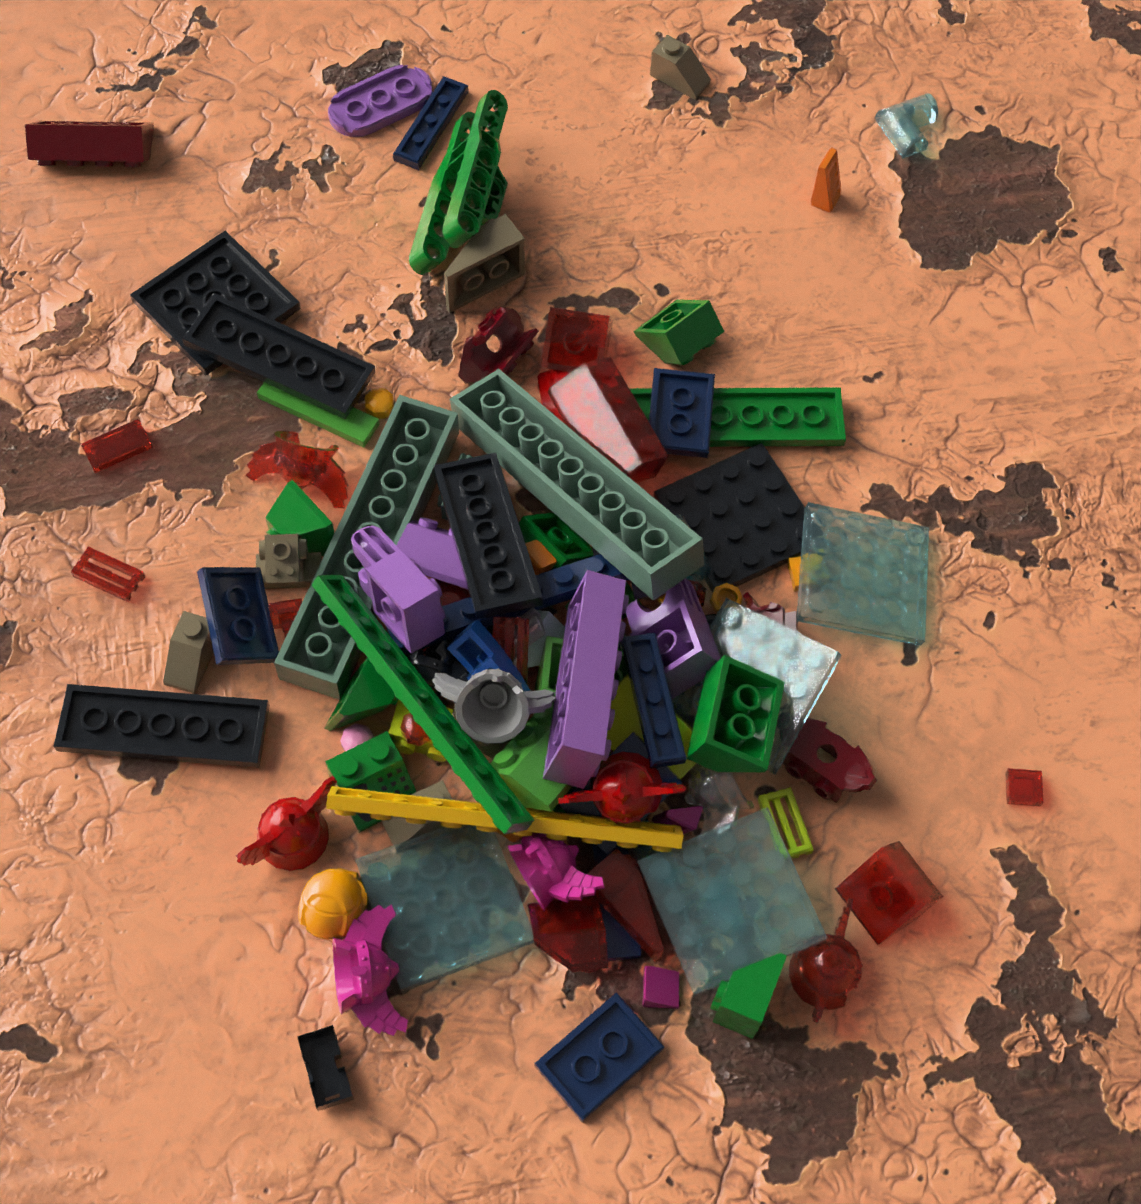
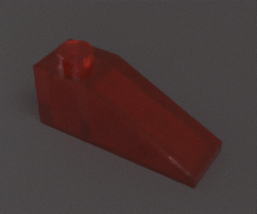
[587,848,664,963]

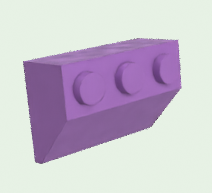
[396,517,468,589]

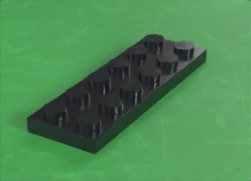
[182,293,375,419]
[434,453,543,620]
[54,684,270,768]

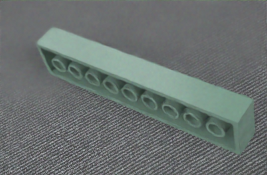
[449,369,704,600]
[274,395,459,700]

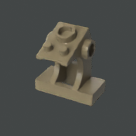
[256,534,322,589]

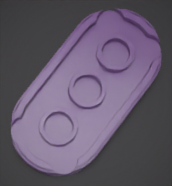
[328,65,432,137]

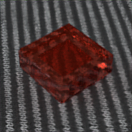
[1005,768,1044,807]

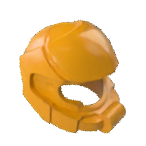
[298,868,368,941]

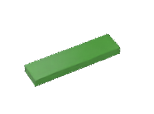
[257,382,380,448]

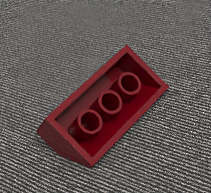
[25,121,154,167]

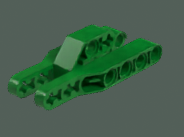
[409,90,508,275]

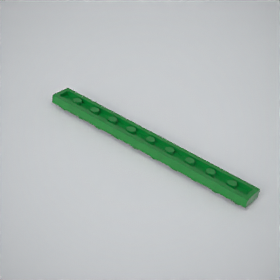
[312,575,534,834]

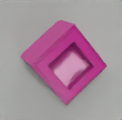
[652,806,703,834]
[643,966,679,1009]

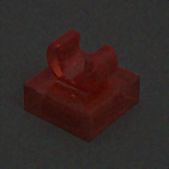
[268,598,302,638]

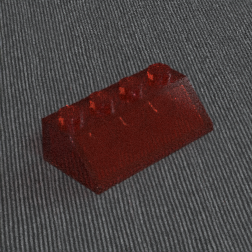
[547,357,668,483]

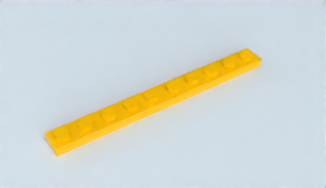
[326,786,683,852]

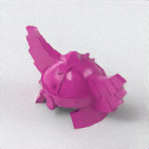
[507,810,605,911]
[333,904,408,1036]

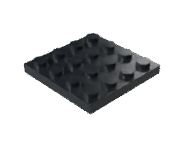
[130,231,301,376]
[653,443,826,593]

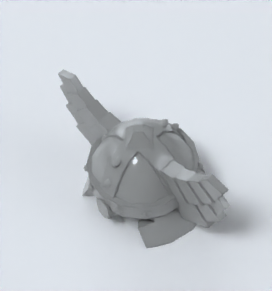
[432,668,556,743]

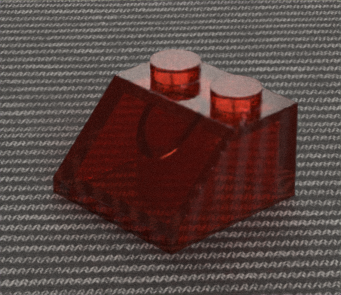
[540,307,613,377]
[835,841,943,945]

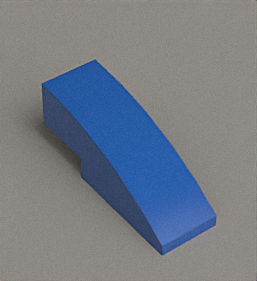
[447,619,531,715]

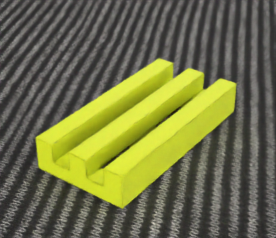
[758,787,814,862]

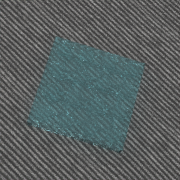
[796,502,929,646]
[672,598,842,775]
[638,807,827,996]
[355,824,536,993]

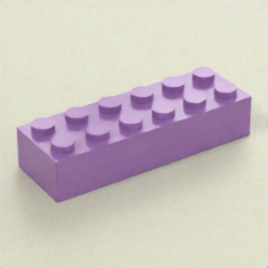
[543,570,629,789]

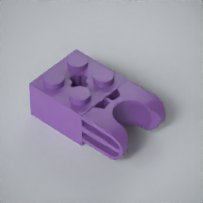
[351,526,445,654]
[625,578,721,699]

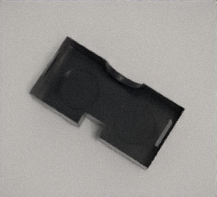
[297,1025,354,1111]

